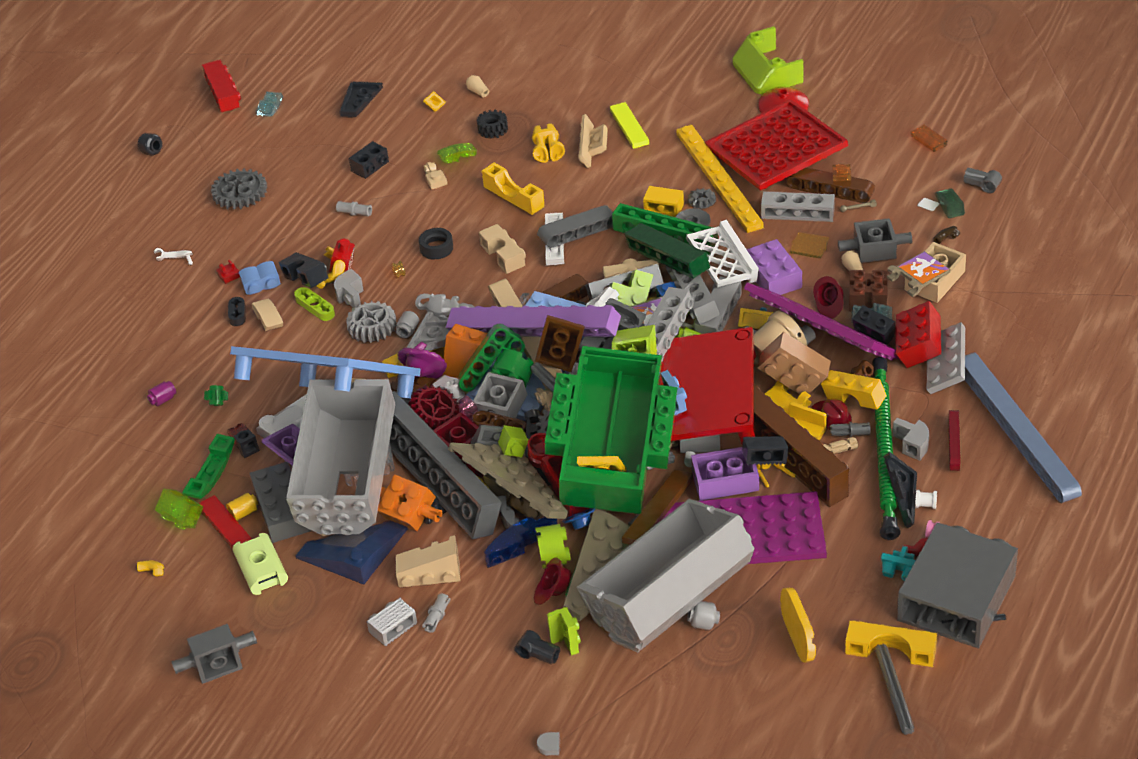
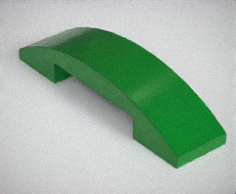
[182,434,235,499]

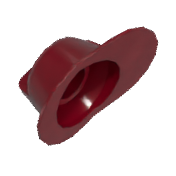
[813,276,844,319]
[811,399,852,430]
[534,558,571,605]

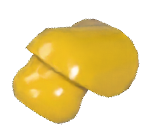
[137,560,164,577]

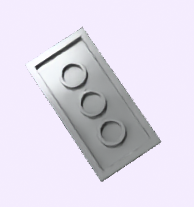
[926,322,965,394]

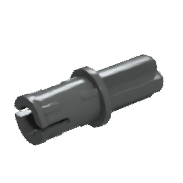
[830,422,870,437]

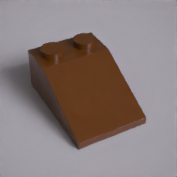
[534,315,585,372]

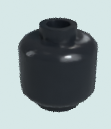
[137,133,163,155]

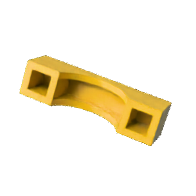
[482,163,545,215]
[845,620,937,667]

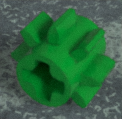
[204,385,228,406]

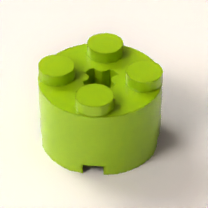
[536,524,571,569]

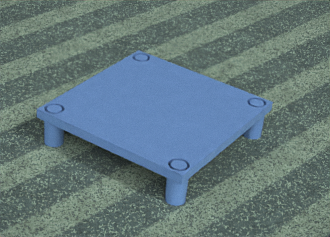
[230,346,421,399]

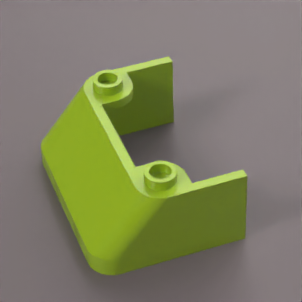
[733,26,803,95]

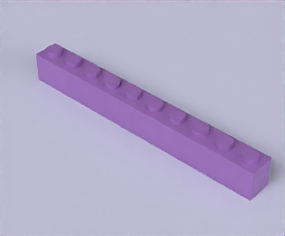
[445,305,621,337]

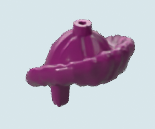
[397,342,447,379]

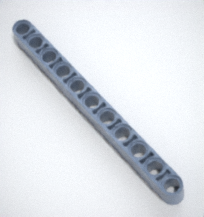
[965,352,1082,503]

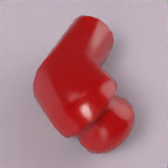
[903,537,928,556]

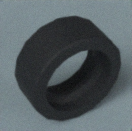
[419,228,453,259]

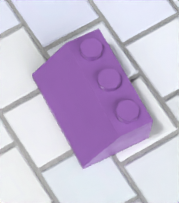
[262,423,300,466]

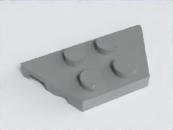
[407,311,449,351]

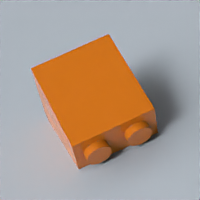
[442,324,491,383]

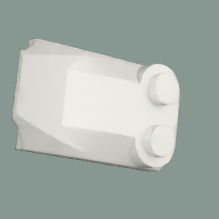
[256,394,307,438]

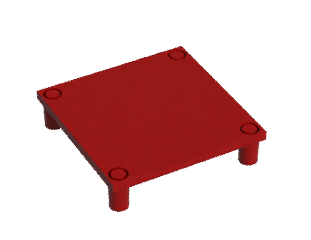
[660,327,756,445]

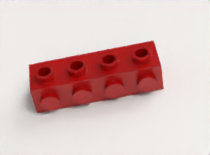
[202,59,241,112]

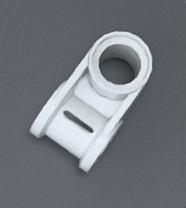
[433,375,466,402]

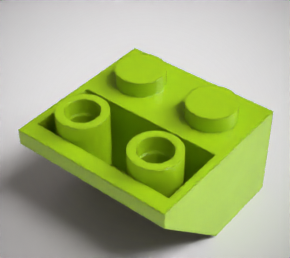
[612,325,657,355]

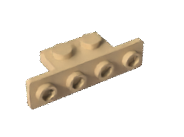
[578,114,608,168]

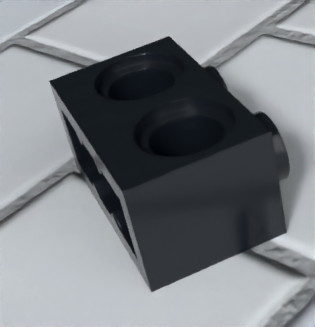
[349,141,389,179]
[852,305,896,345]

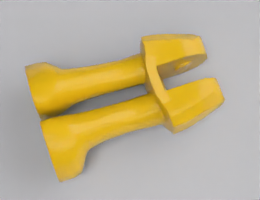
[532,123,565,163]

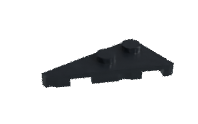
[884,452,917,528]

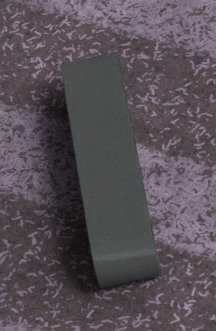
[537,205,613,248]

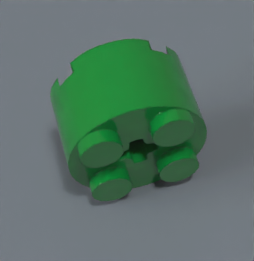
[490,349,534,388]

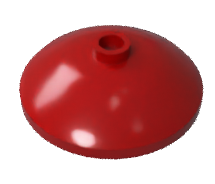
[758,87,809,113]

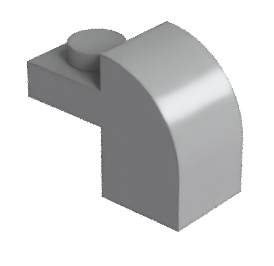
[334,269,364,308]
[893,418,929,461]

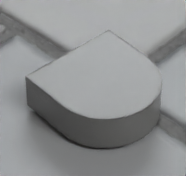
[537,732,560,755]

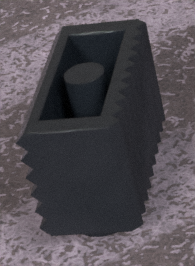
[742,436,788,465]

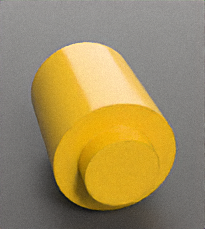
[226,493,258,521]

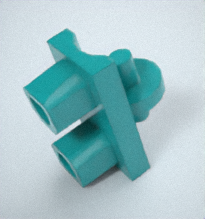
[881,546,916,581]

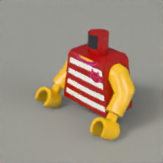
[316,238,355,289]

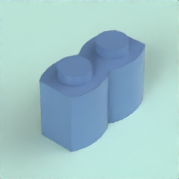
[239,261,281,295]

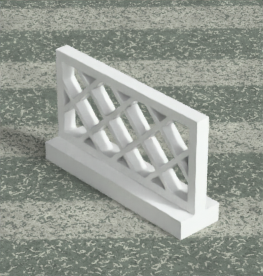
[686,220,759,287]

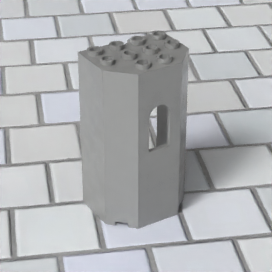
[286,379,395,535]
[577,499,754,653]

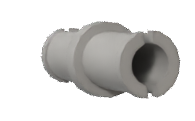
[336,201,372,216]
[422,593,450,632]

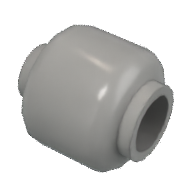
[687,601,720,630]

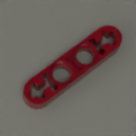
[948,410,960,471]

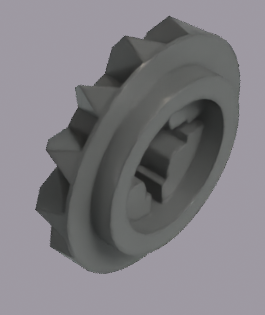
[688,187,716,209]

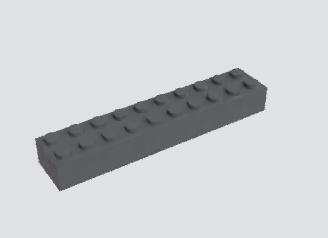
[388,391,502,539]

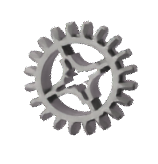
[346,301,397,343]

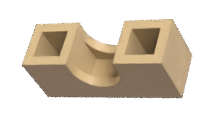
[479,224,526,274]

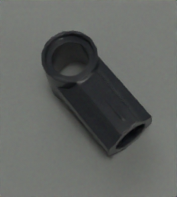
[514,630,561,664]

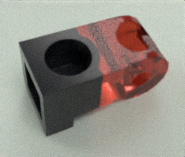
[227,423,260,459]

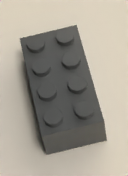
[250,462,311,543]

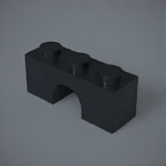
[279,252,329,288]

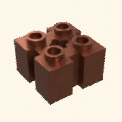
[849,270,888,312]

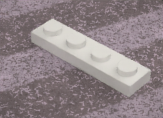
[545,213,564,265]

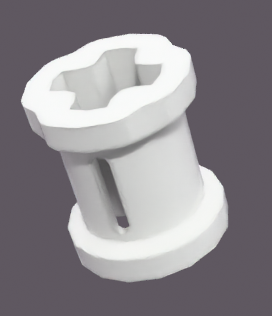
[915,490,937,509]

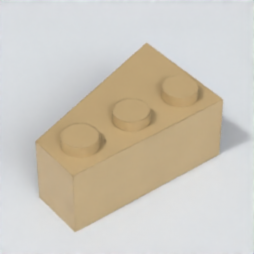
[396,535,461,587]

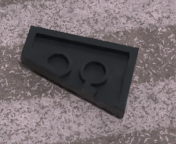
[340,82,383,118]

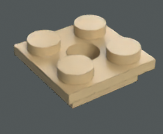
[534,388,553,420]

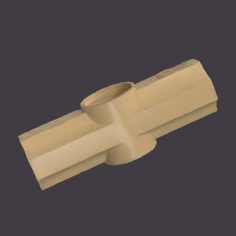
[603,258,659,279]

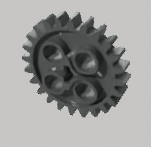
[211,168,267,210]

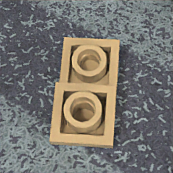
[252,299,283,331]

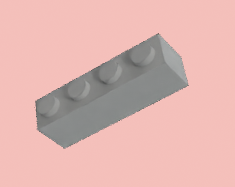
[693,276,742,334]

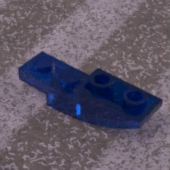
[484,516,558,568]

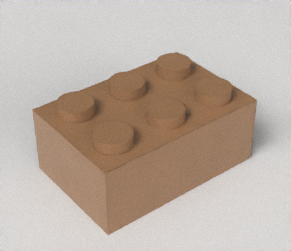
[758,331,831,394]

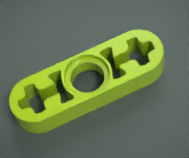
[294,287,335,321]

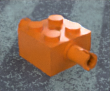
[378,474,442,532]

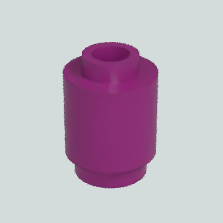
[147,381,177,407]

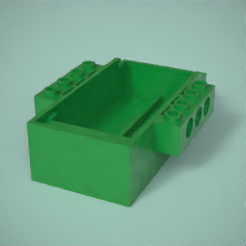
[545,346,677,514]

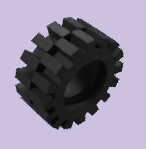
[477,109,508,139]

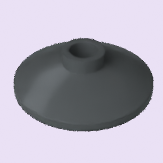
[675,208,711,226]

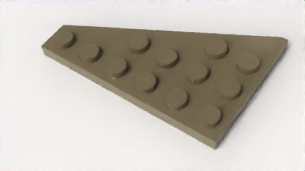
[448,443,568,519]
[564,509,630,621]

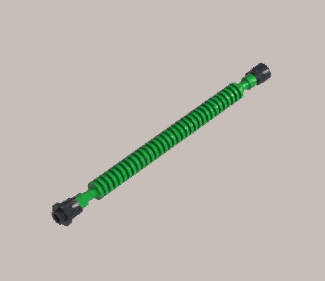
[872,357,900,540]

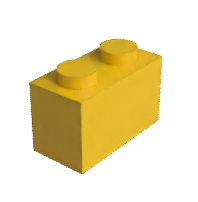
[643,186,684,217]

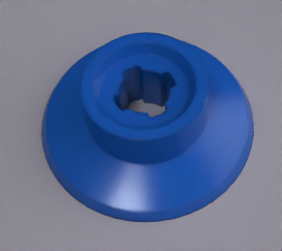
[562,508,596,530]

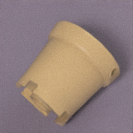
[754,311,807,371]

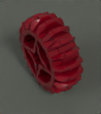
[408,384,460,430]

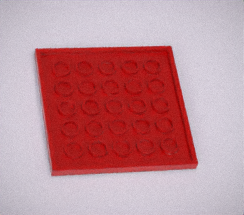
[705,99,849,191]

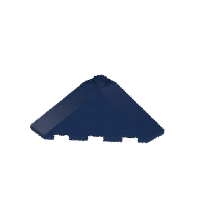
[296,520,408,585]

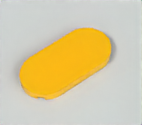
[780,588,816,663]

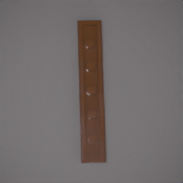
[622,470,693,545]

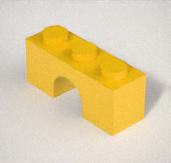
[821,370,886,410]

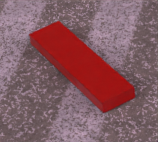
[197,495,252,549]

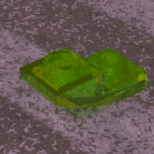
[437,143,477,163]

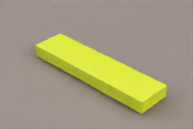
[610,102,649,149]

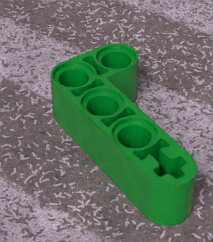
[458,324,525,392]

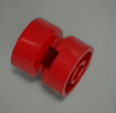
[528,433,547,468]

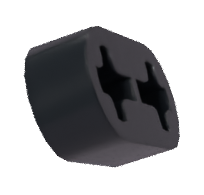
[228,297,246,326]

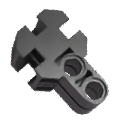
[579,298,646,352]

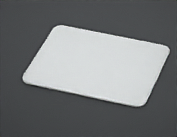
[918,198,939,211]

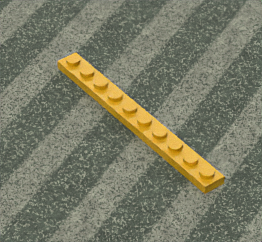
[676,125,764,233]

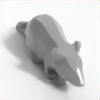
[415,293,474,317]

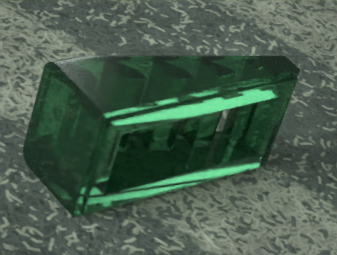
[935,188,965,218]

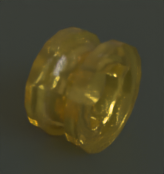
[391,261,406,279]

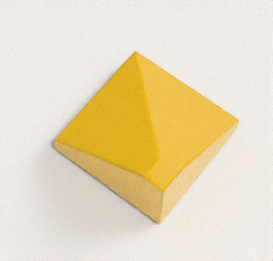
[423,91,446,112]

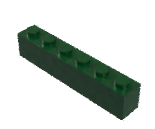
[624,223,710,279]

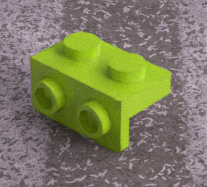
[547,607,581,655]

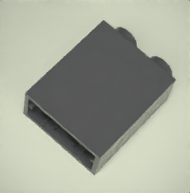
[897,522,1018,648]

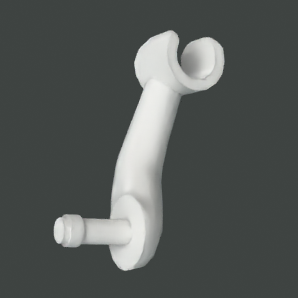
[154,248,193,265]

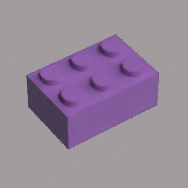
[746,239,802,295]
[691,447,759,501]

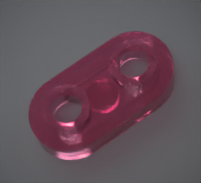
[458,395,478,421]

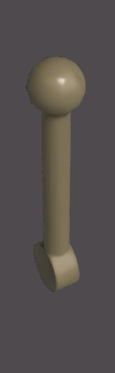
[840,199,877,212]

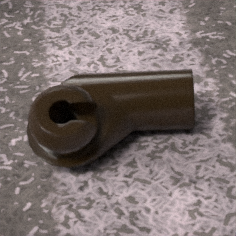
[933,226,960,244]

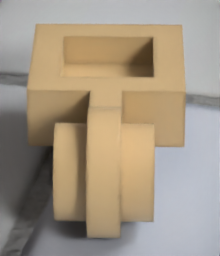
[424,162,448,190]

